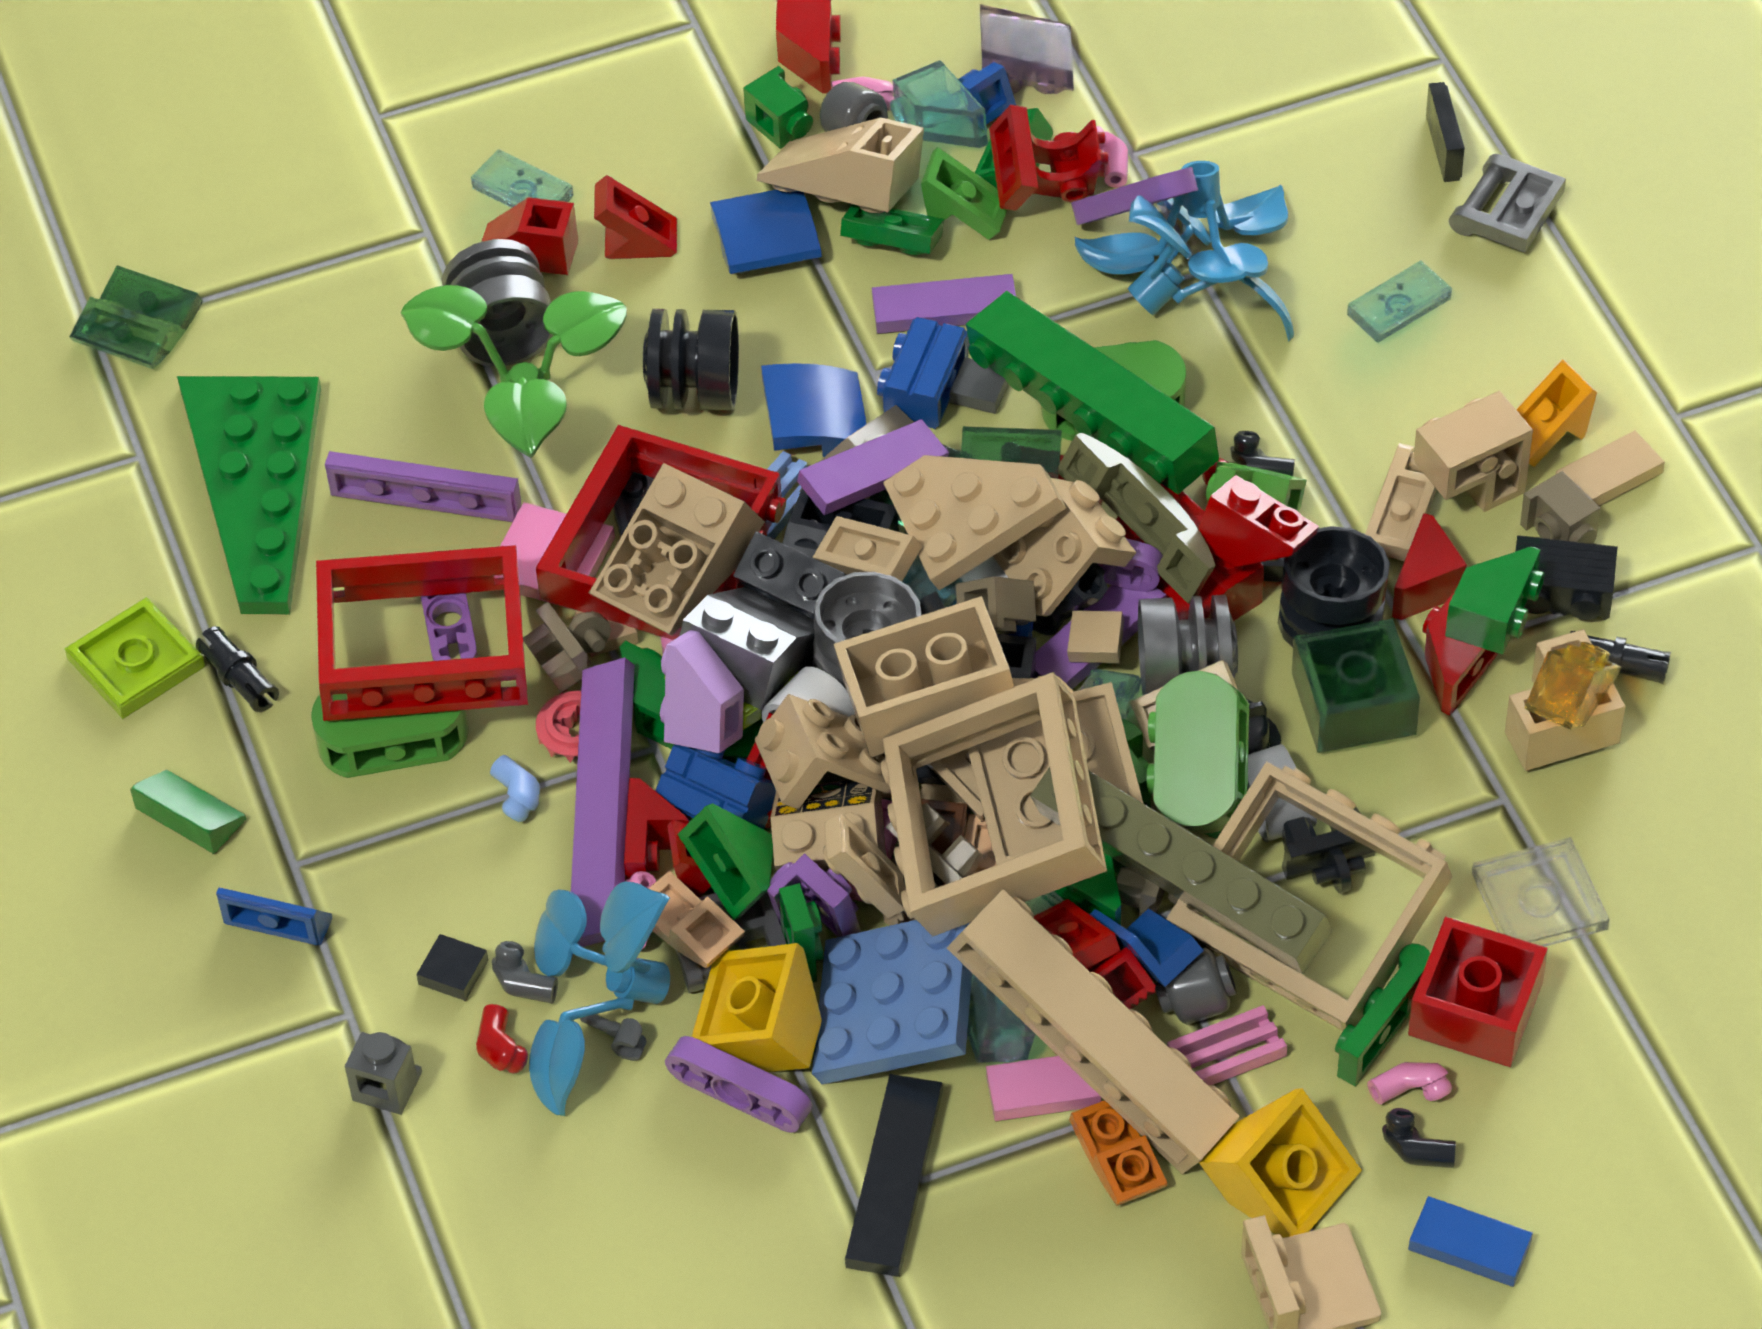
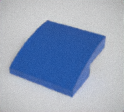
[710,190,822,274]
[761,363,867,457]

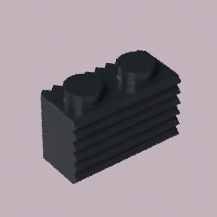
[1515,535,1618,620]

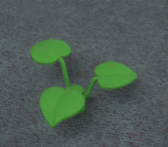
[401,285,627,458]

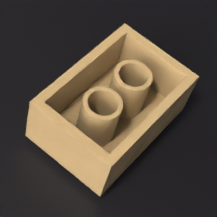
[833,596,1014,758]

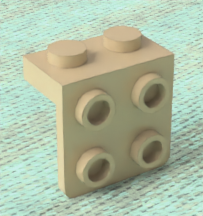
[993,478,1136,616]
[755,694,891,809]

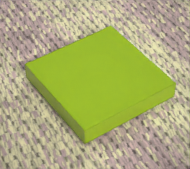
[64,597,205,719]

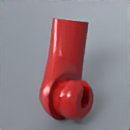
[476,1004,528,1074]

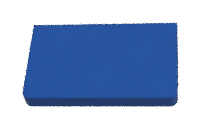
[1089,908,1204,987]

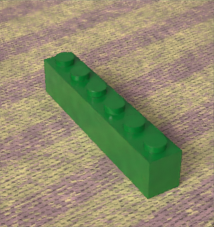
[966,291,1219,494]

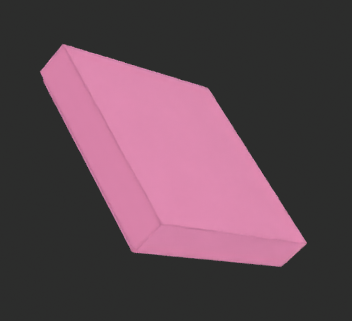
[494,502,615,610]

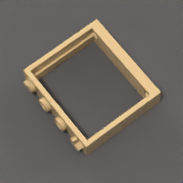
[881,672,1107,937]
[1166,761,1453,1031]

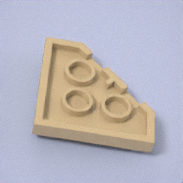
[883,455,1066,591]

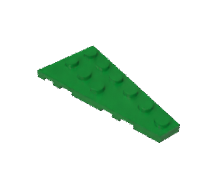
[177,376,321,615]

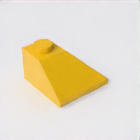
[691,943,822,1072]
[1198,1088,1362,1238]

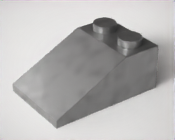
[680,587,815,710]

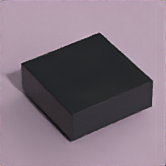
[416,934,489,1001]

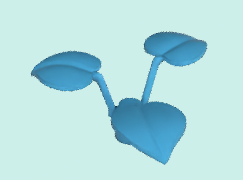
[1075,161,1288,283]
[1128,195,1294,342]
[529,881,670,1116]

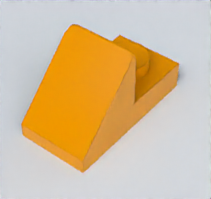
[1516,359,1597,467]

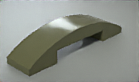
[1056,433,1215,604]

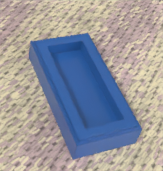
[1408,1196,1533,1287]

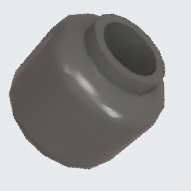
[820,82,888,132]
[1154,948,1237,1025]

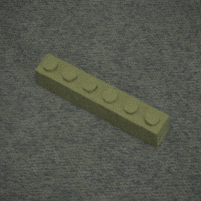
[1030,767,1332,974]

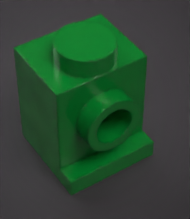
[743,65,813,149]

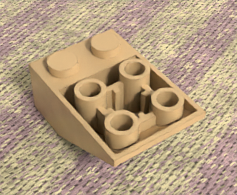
[757,117,924,213]
[589,463,764,635]

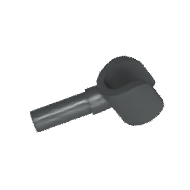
[580,1014,647,1061]

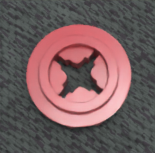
[536,691,581,763]

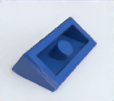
[216,887,332,945]

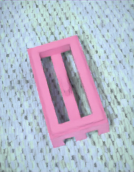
[1167,1005,1287,1085]

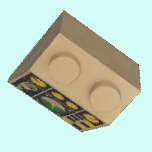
[771,779,887,881]

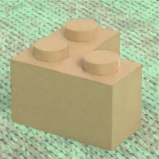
[1413,391,1533,512]
[1505,629,1626,771]

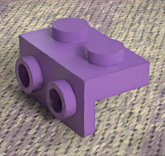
[767,853,861,937]

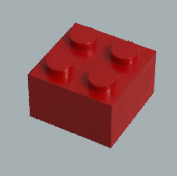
[1408,916,1548,1068]

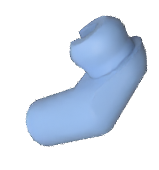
[490,755,540,822]

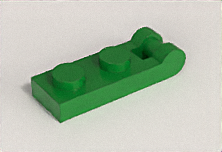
[1335,943,1430,1087]

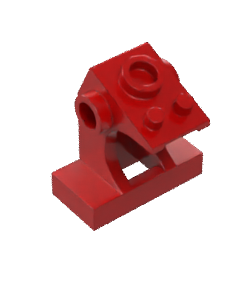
[989,104,1108,211]

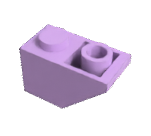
[660,630,744,753]

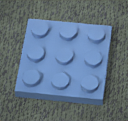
[812,920,972,1084]

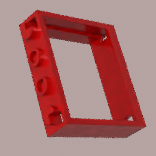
[536,425,786,640]
[316,545,528,721]

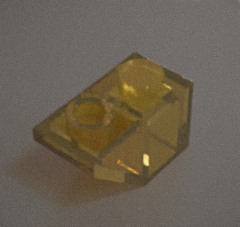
[1524,642,1621,730]

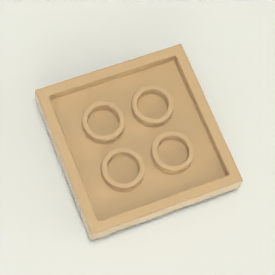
[967,682,1143,865]

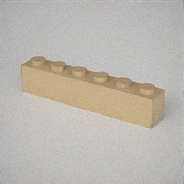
[947,889,1240,1174]

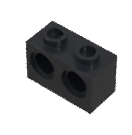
[733,531,846,620]

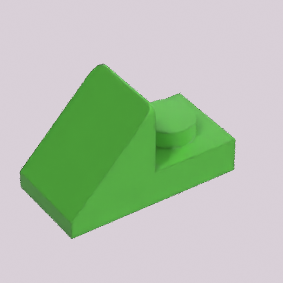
[921,147,1007,240]

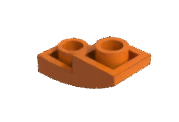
[1069,1100,1168,1206]

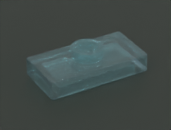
[471,149,574,208]
[1347,260,1452,343]
[1080,669,1141,719]

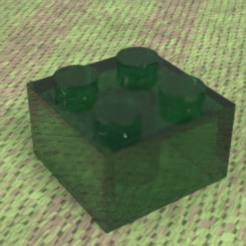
[1291,619,1420,753]

